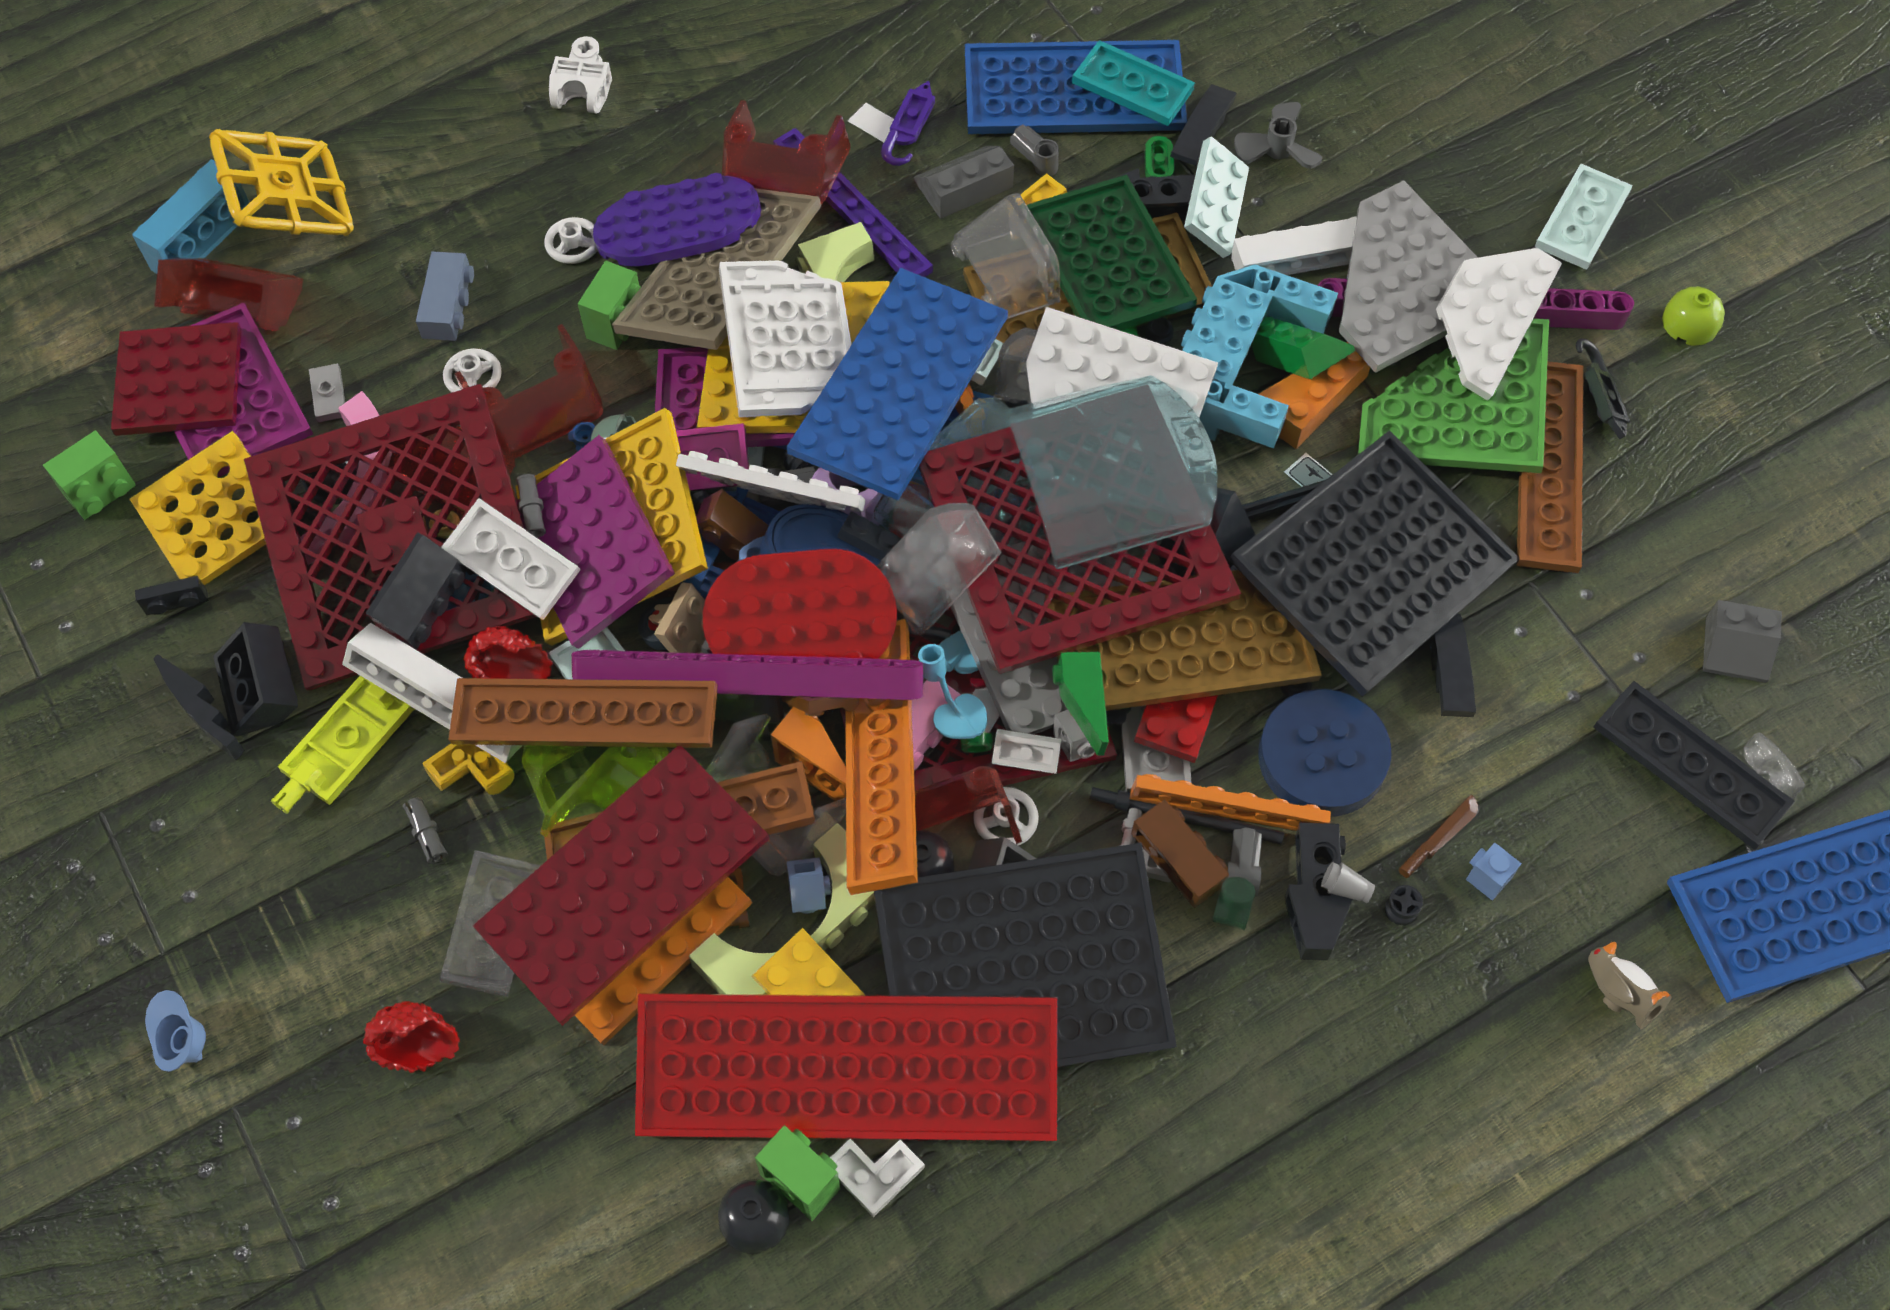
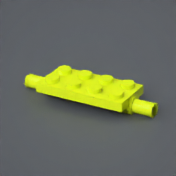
[271,676,415,814]

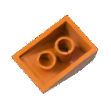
[771,707,846,808]

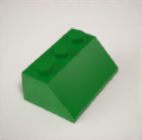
[1251,317,1355,379]

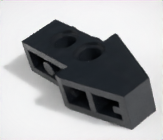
[1109,169,1195,220]
[1284,823,1353,960]

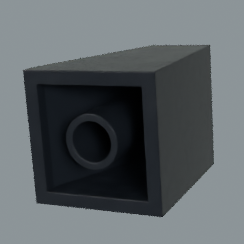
[1158,482,1256,577]

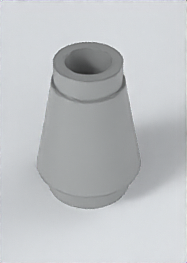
[1321,862,1375,903]

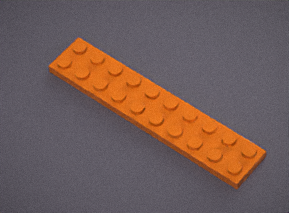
[846,619,918,895]

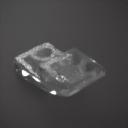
[1744,733,1805,799]

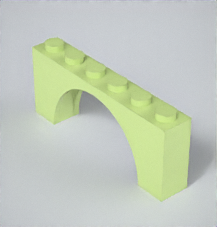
[796,222,874,282]
[689,823,875,994]

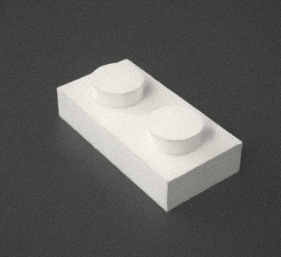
[992,729,1062,774]

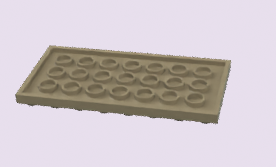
[612,188,821,350]

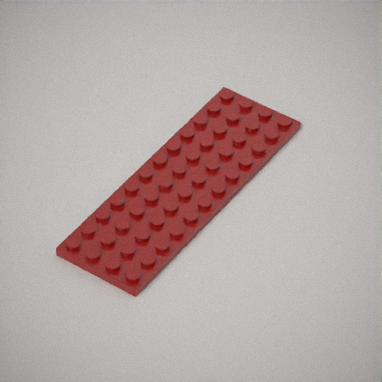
[635,993,1057,1141]

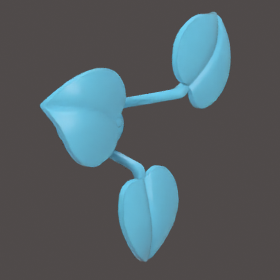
[918,630,987,739]

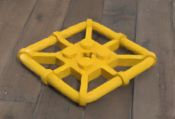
[209,129,354,236]

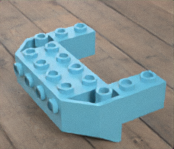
[1181,264,1338,448]

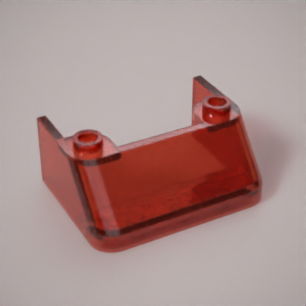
[722,100,851,204]
[154,258,303,331]
[455,324,604,460]
[915,766,1022,844]

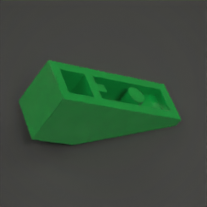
[1053,652,1109,756]

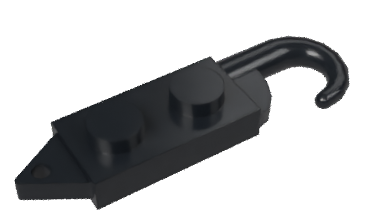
[1576,339,1630,439]

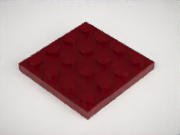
[111,322,241,436]

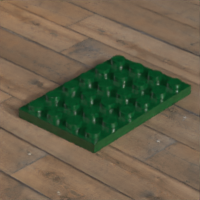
[1022,174,1197,331]

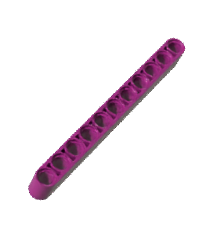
[1318,278,1634,330]
[571,650,923,700]

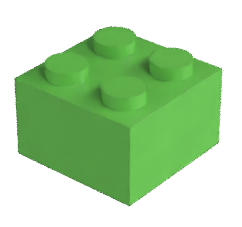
[578,261,641,350]
[43,430,136,520]
[755,1125,841,1221]

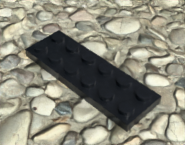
[1593,681,1795,850]

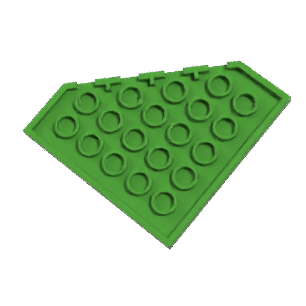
[1358,319,1549,473]

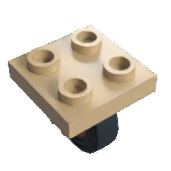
[638,582,706,653]

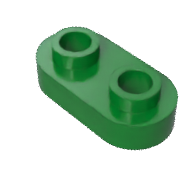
[1145,136,1174,177]

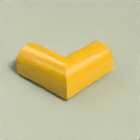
[422,744,514,795]

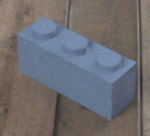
[416,252,474,341]

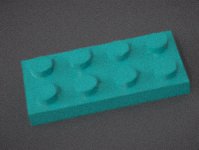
[1072,40,1195,126]

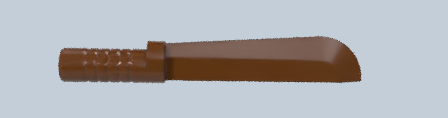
[1399,794,1478,878]

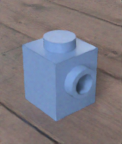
[1466,843,1522,901]
[787,858,831,913]

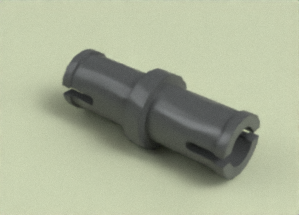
[516,474,546,538]
[403,797,448,864]

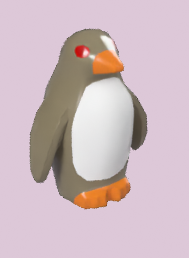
[1588,942,1672,1029]

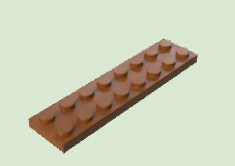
[1517,361,1583,573]
[448,678,718,748]
[543,761,816,860]

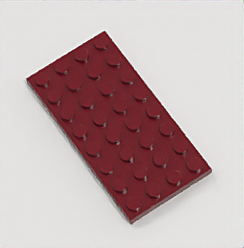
[473,746,770,1026]

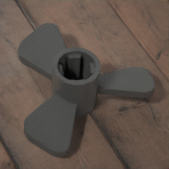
[1234,102,1322,169]

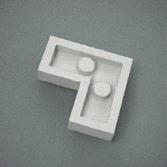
[830,1139,925,1217]

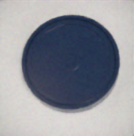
[760,504,887,575]
[1258,689,1391,817]

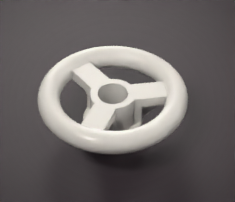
[544,217,598,264]
[443,349,501,395]
[974,787,1038,846]

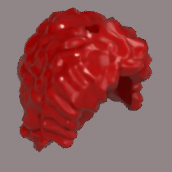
[464,626,553,679]
[363,1001,460,1073]

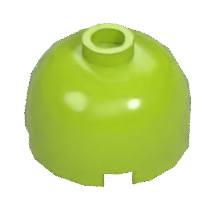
[1662,286,1725,346]

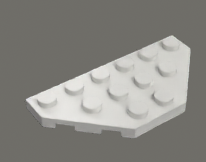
[1436,248,1562,401]
[676,451,866,512]

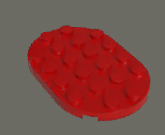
[703,549,897,659]

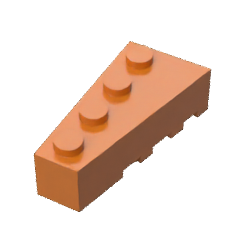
[1259,342,1370,449]

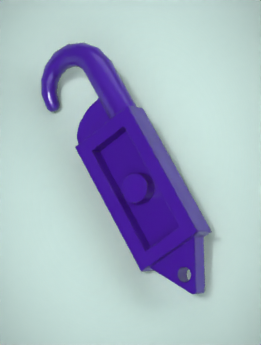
[881,81,935,166]

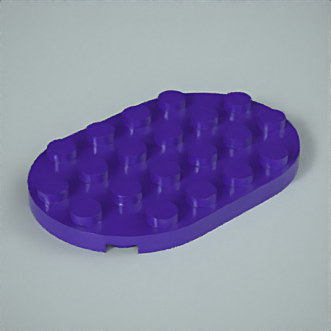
[593,173,761,266]

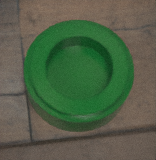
[960,732,993,754]

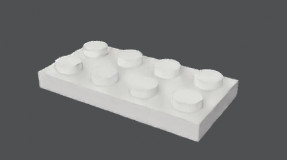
[441,498,581,620]

